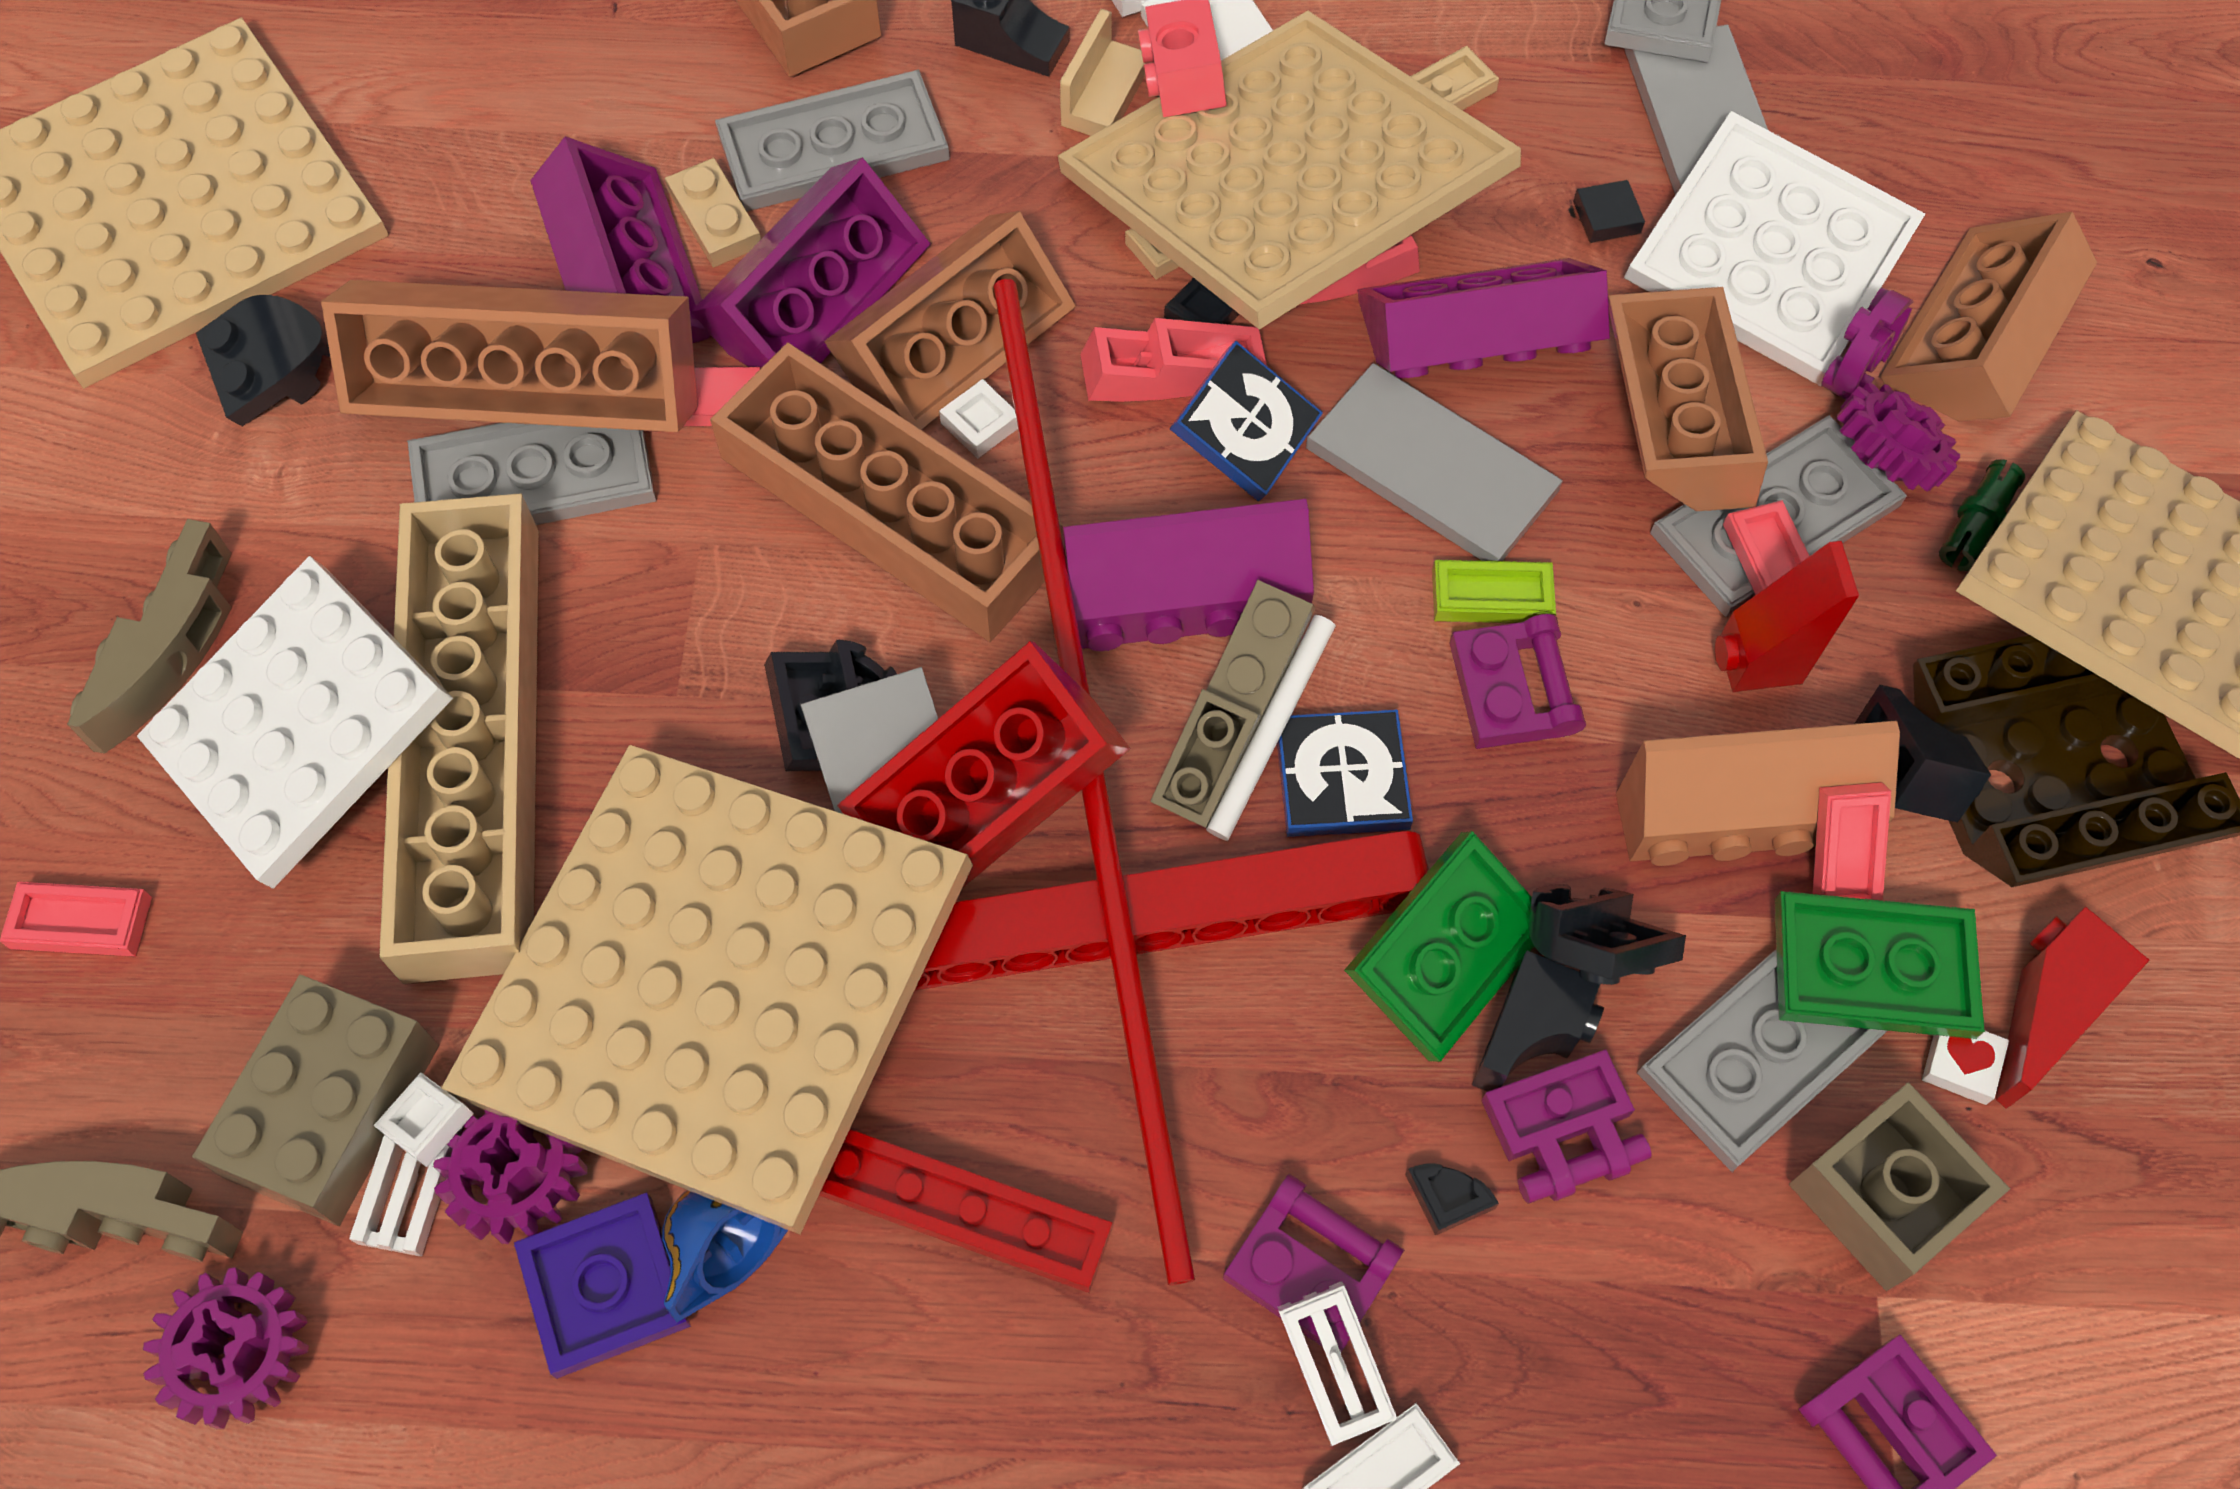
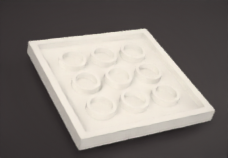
[1624,111,1925,386]
[137,556,453,889]

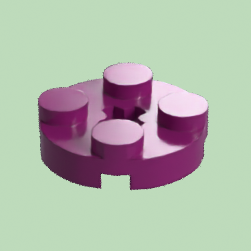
[1821,287,1913,400]

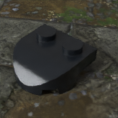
[196,295,330,427]
[764,640,897,772]
[1529,884,1686,985]

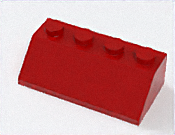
[837,641,1131,888]

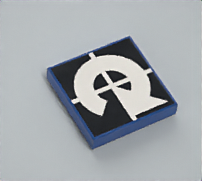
[1169,340,1323,501]
[1277,710,1413,837]

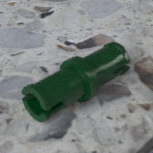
[1939,459,2025,571]

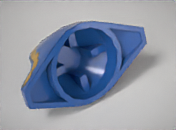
[663,1190,788,1322]

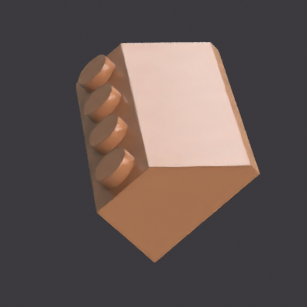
[824,211,1076,430]
[1880,211,2098,421]
[1608,287,1768,512]
[1616,721,1900,866]

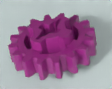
[1837,382,1960,491]
[433,1109,588,1244]
[143,1268,309,1429]

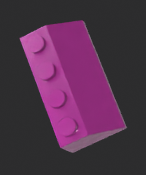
[530,136,711,344]
[691,157,931,369]
[1357,258,1610,378]
[1063,499,1314,651]

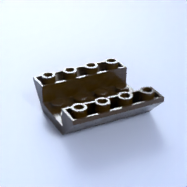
[1913,635,2240,887]

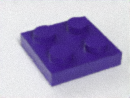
[514,1192,691,1379]

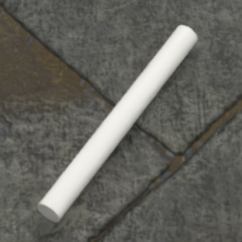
[1206,615,1336,841]

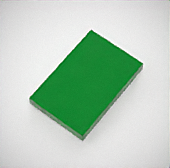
[1344,831,1534,1062]
[1775,891,1985,1039]

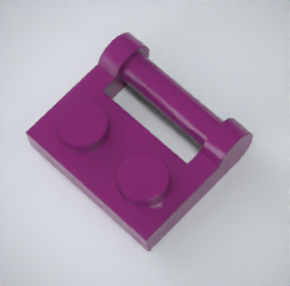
[1449,614,1586,749]
[1223,1174,1405,1353]
[1798,1334,1997,1489]

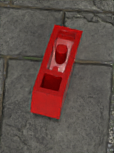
[1715,541,1859,692]
[1996,906,2150,1109]

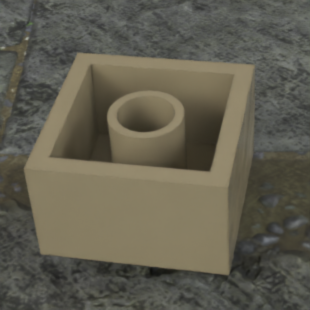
[1789,1082,2010,1292]

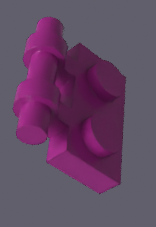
[1481,1049,1652,1204]

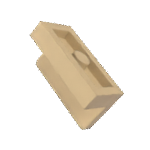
[1060,9,1150,136]

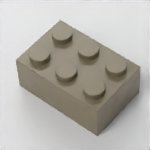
[192,974,439,1227]

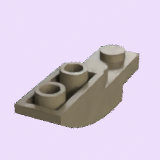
[67,519,232,754]
[1150,580,1316,828]
[0,1161,243,1262]

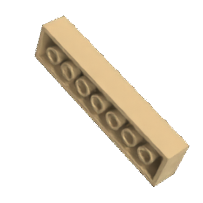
[379,493,539,984]

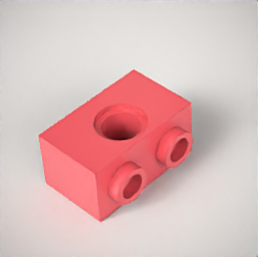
[1138,0,1226,118]

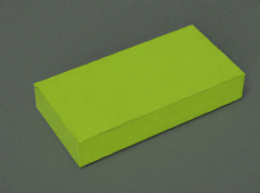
[1432,560,1556,623]

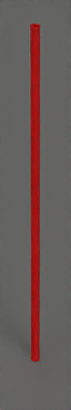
[993,279,1195,1285]

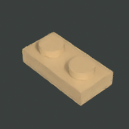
[665,158,761,268]

